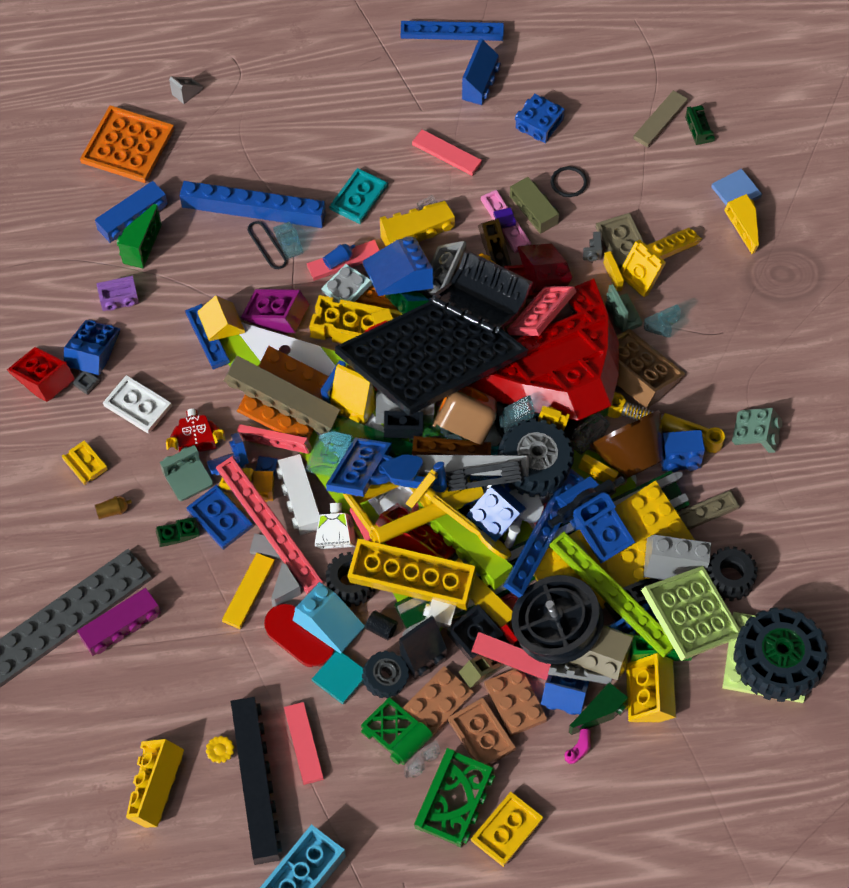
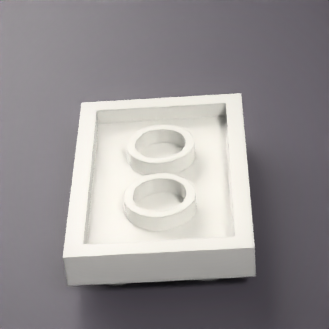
[103,375,172,434]

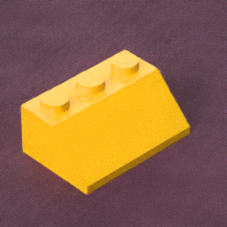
[626,653,676,722]

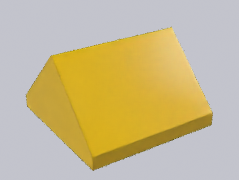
[198,296,245,341]

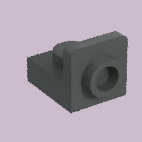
[583,231,602,261]

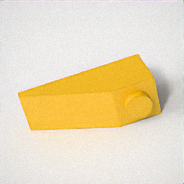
[724,194,759,254]

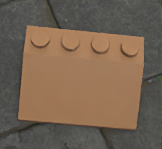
[617,329,686,408]

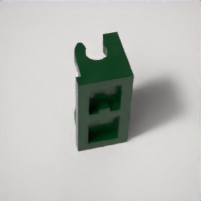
[685,105,715,145]

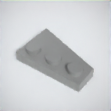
[548,662,612,684]

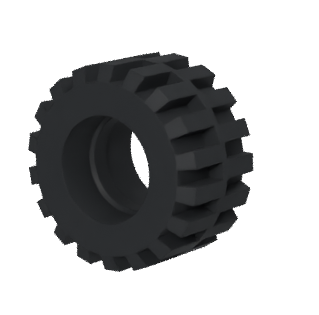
[706,546,758,601]
[326,552,375,607]

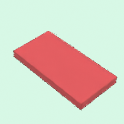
[507,286,576,336]

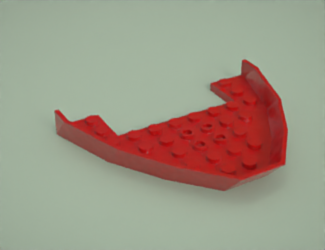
[469,278,619,421]

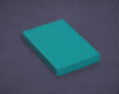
[329,168,388,224]

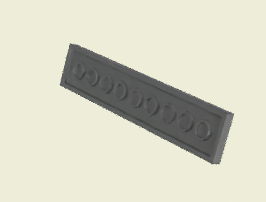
[0,549,152,687]

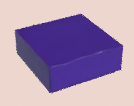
[493,207,516,229]

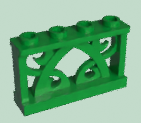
[414,748,496,848]

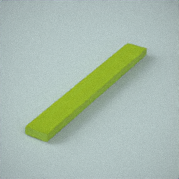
[549,532,674,658]

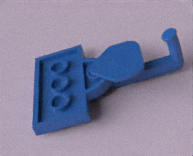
[326,437,447,497]

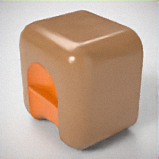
[432,386,497,444]

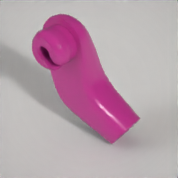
[564,729,591,764]

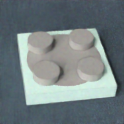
[321,264,372,303]

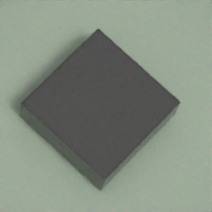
[72,371,100,395]

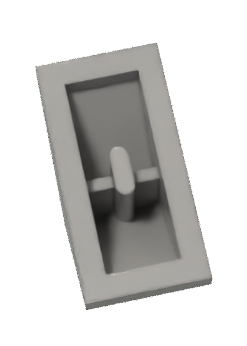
[169,76,203,104]
[271,563,301,607]

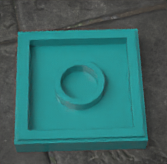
[312,651,363,705]

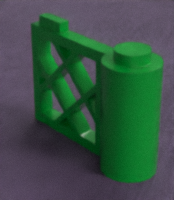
[361,697,433,765]

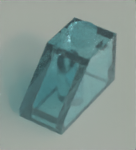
[499,395,535,432]

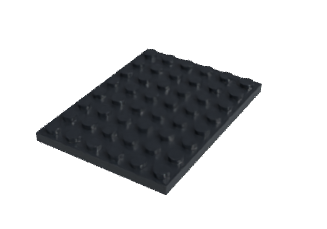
[335,301,528,416]

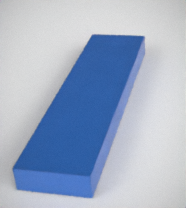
[185,304,230,370]

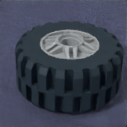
[497,419,574,497]

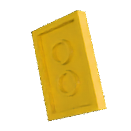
[471,791,543,867]

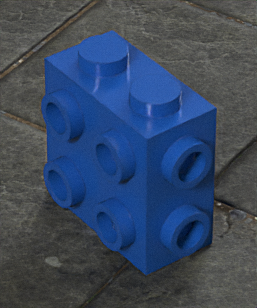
[515,93,565,143]

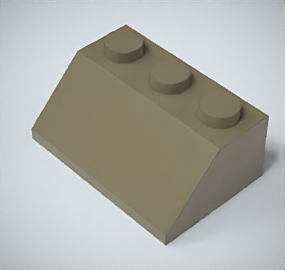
[569,625,634,680]

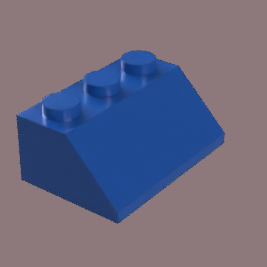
[462,38,501,105]

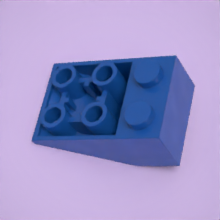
[64,320,120,375]

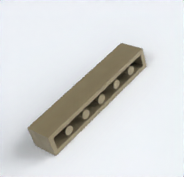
[223,356,340,434]

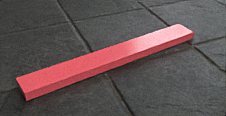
[216,456,323,594]

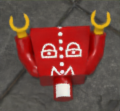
[166,409,226,452]

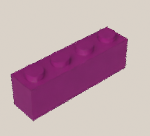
[77,587,161,656]

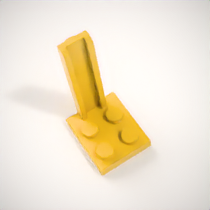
[620,228,702,297]

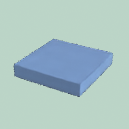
[711,169,762,205]

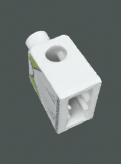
[315,503,357,549]

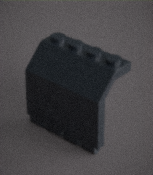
[431,250,533,334]

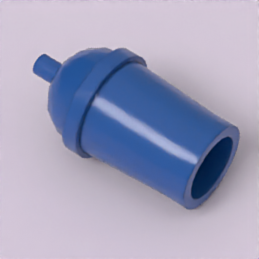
[323,244,355,270]

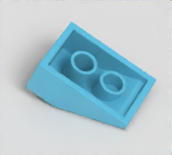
[293,582,365,654]

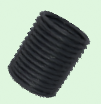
[365,610,398,641]

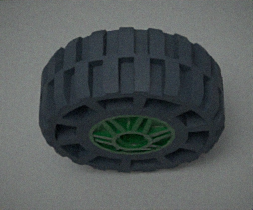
[733,607,829,702]

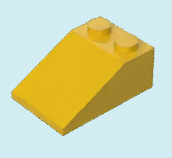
[330,364,376,425]

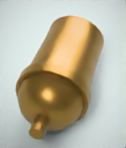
[95,496,132,519]

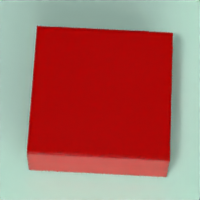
[501,624,520,646]

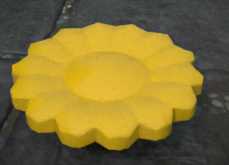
[206,735,234,764]

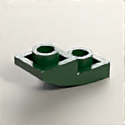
[156,518,200,547]

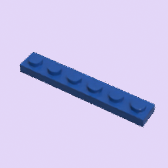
[400,21,504,41]

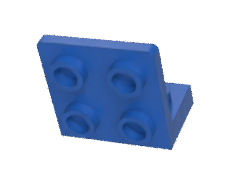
[207,432,249,475]

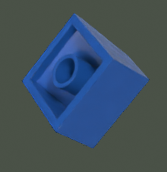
[541,675,590,715]

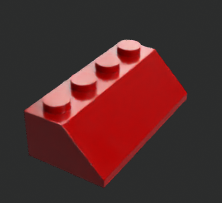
[375,503,457,560]

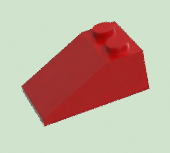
[7,347,75,402]

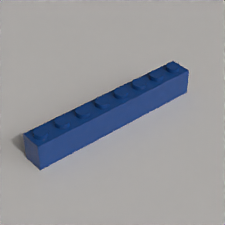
[180,181,326,228]

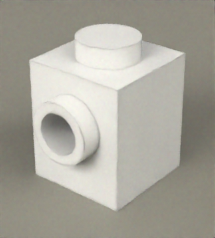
[423,599,456,629]

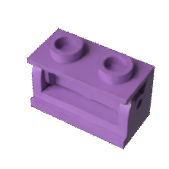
[96,276,139,311]

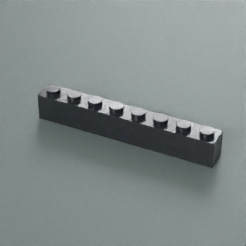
[230,697,283,865]

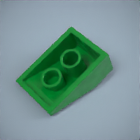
[117,204,162,269]

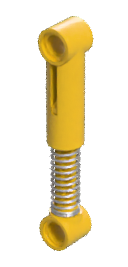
[608,392,725,453]

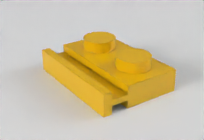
[537,406,570,431]
[62,440,108,485]

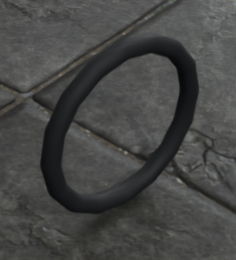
[550,166,587,197]

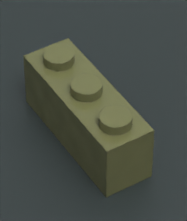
[510,177,559,234]

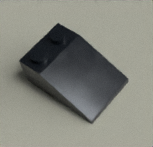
[399,616,447,679]

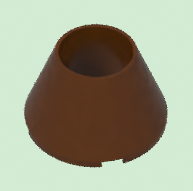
[590,410,664,479]

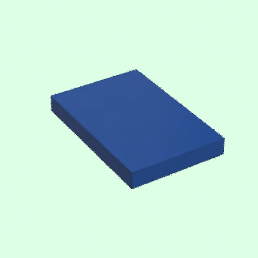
[186,485,254,550]

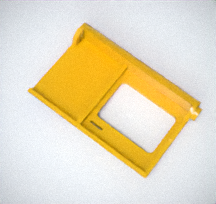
[343,475,484,544]

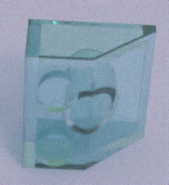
[305,431,353,477]

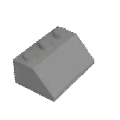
[643,535,711,580]

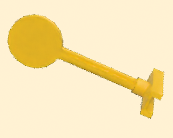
[405,469,512,560]

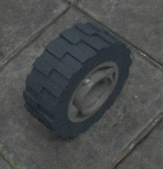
[362,651,409,698]

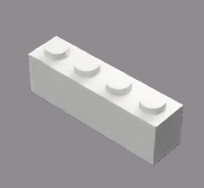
[276,454,320,535]

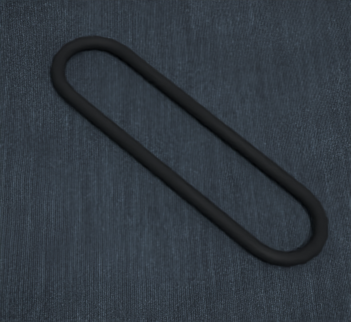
[247,221,287,269]

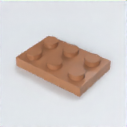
[403,666,474,736]
[484,669,547,737]
[448,698,516,766]

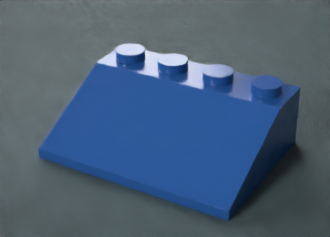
[363,237,433,296]

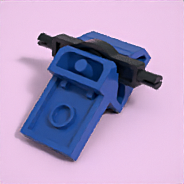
[547,476,635,563]

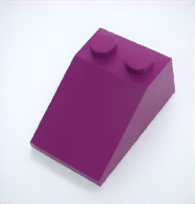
[241,289,310,333]

